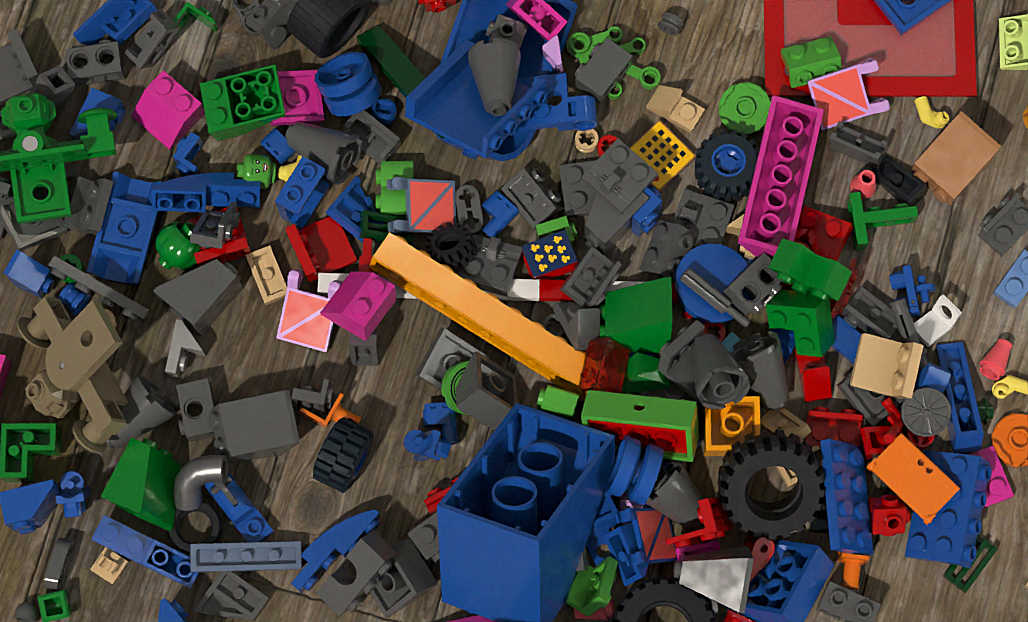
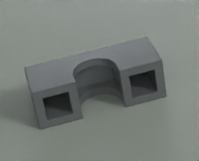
[316,530,397,616]

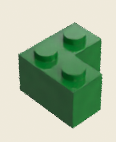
[768,238,852,301]
[766,290,835,357]
[0,423,62,483]

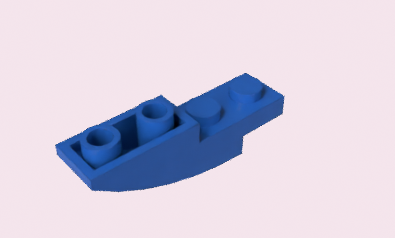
[152,173,260,212]
[291,509,381,593]
[91,515,198,588]

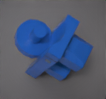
[889,265,936,318]
[403,430,451,462]
[56,470,91,518]

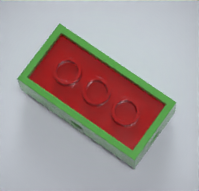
[581,390,699,462]

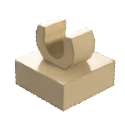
[90,547,130,585]

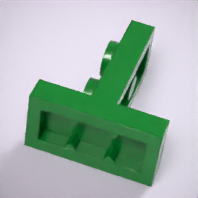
[846,192,918,251]

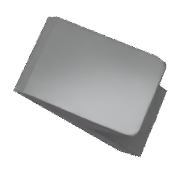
[165,319,206,378]

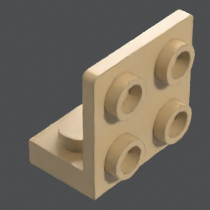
[850,333,924,399]

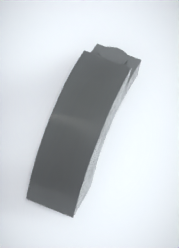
[0,65,75,143]

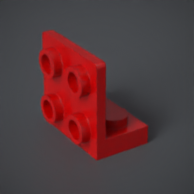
[186,207,251,267]
[285,216,357,283]
[665,498,733,549]

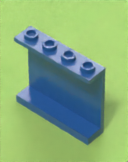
[405,39,547,158]

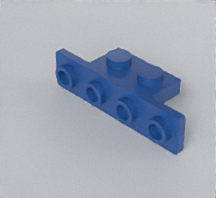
[73,0,157,46]

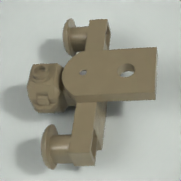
[17,296,128,453]

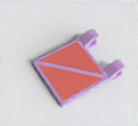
[807,58,890,130]
[276,268,343,352]

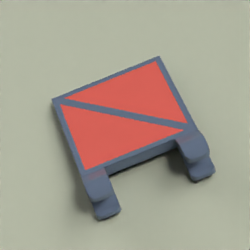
[387,177,456,233]

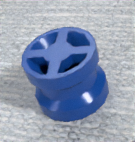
[58,282,91,316]

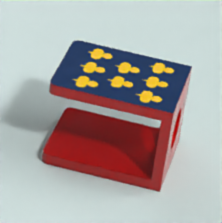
[522,230,578,280]

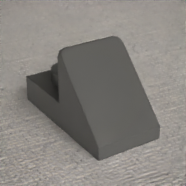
[553,302,600,351]

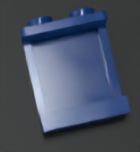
[275,156,331,229]

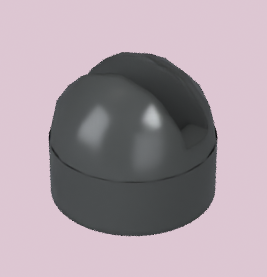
[13,602,37,622]

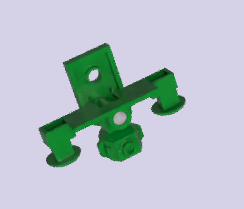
[0,93,118,224]

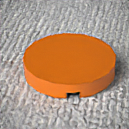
[991,413,1028,468]

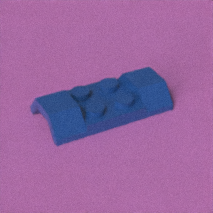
[86,171,162,285]

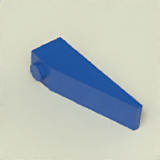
[936,342,984,453]

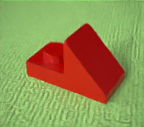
[794,349,832,403]
[860,426,905,460]

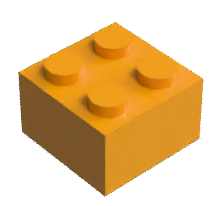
[703,396,761,456]

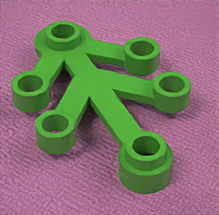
[566,26,661,100]

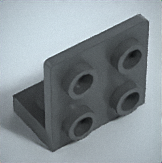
[0,29,39,104]

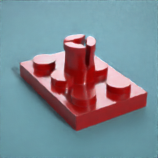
[781,206,853,292]

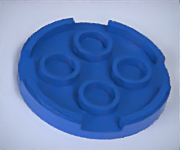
[674,244,751,323]

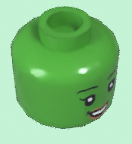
[236,154,276,190]

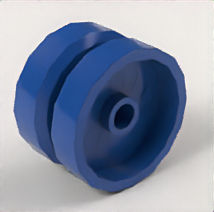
[314,52,382,117]
[605,435,664,506]

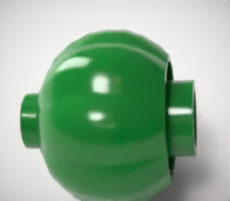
[155,222,201,270]

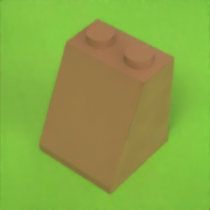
[911,111,1002,206]

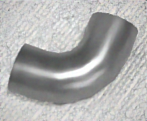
[174,455,228,511]

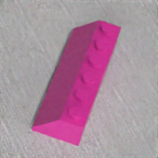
[738,95,824,260]

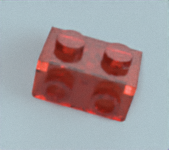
[578,337,630,394]

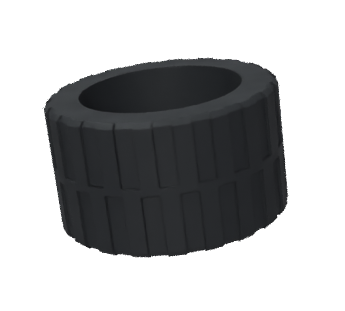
[287,0,372,59]

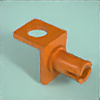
[298,392,362,428]
[837,551,869,590]

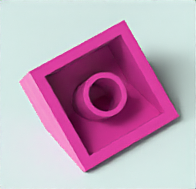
[131,70,205,150]
[320,272,396,341]

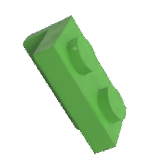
[781,36,841,88]
[566,556,618,617]

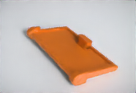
[866,433,960,525]

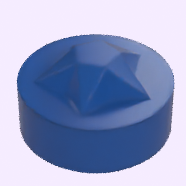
[371,98,397,124]

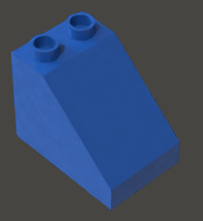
[437,403,615,622]

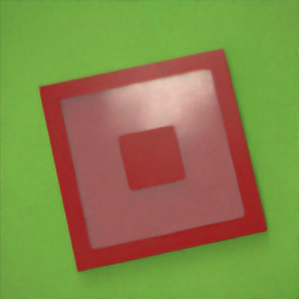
[763,0,977,97]

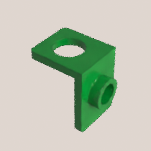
[173,2,219,35]

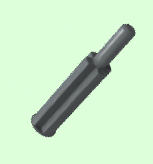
[679,267,750,327]

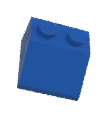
[0,479,62,535]

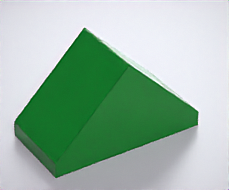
[616,352,671,394]

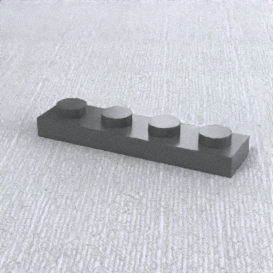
[48,256,149,321]

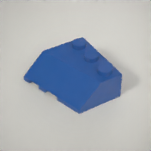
[719,539,834,622]

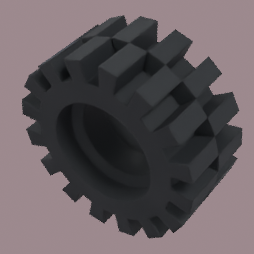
[425,222,477,272]

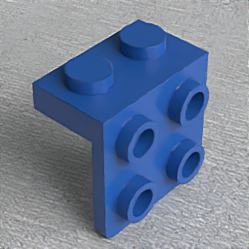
[631,186,662,237]

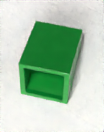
[600,277,672,353]
[101,438,181,532]

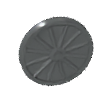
[901,387,951,437]

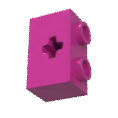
[505,0,567,41]

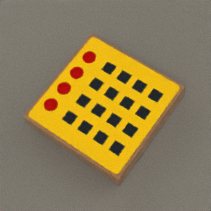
[629,120,696,193]

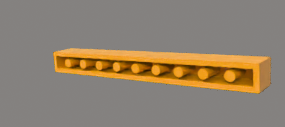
[369,232,619,402]

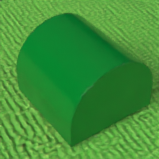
[37,589,72,622]

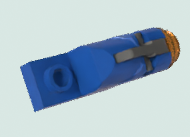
[204,472,275,543]

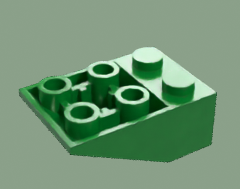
[200,64,286,141]

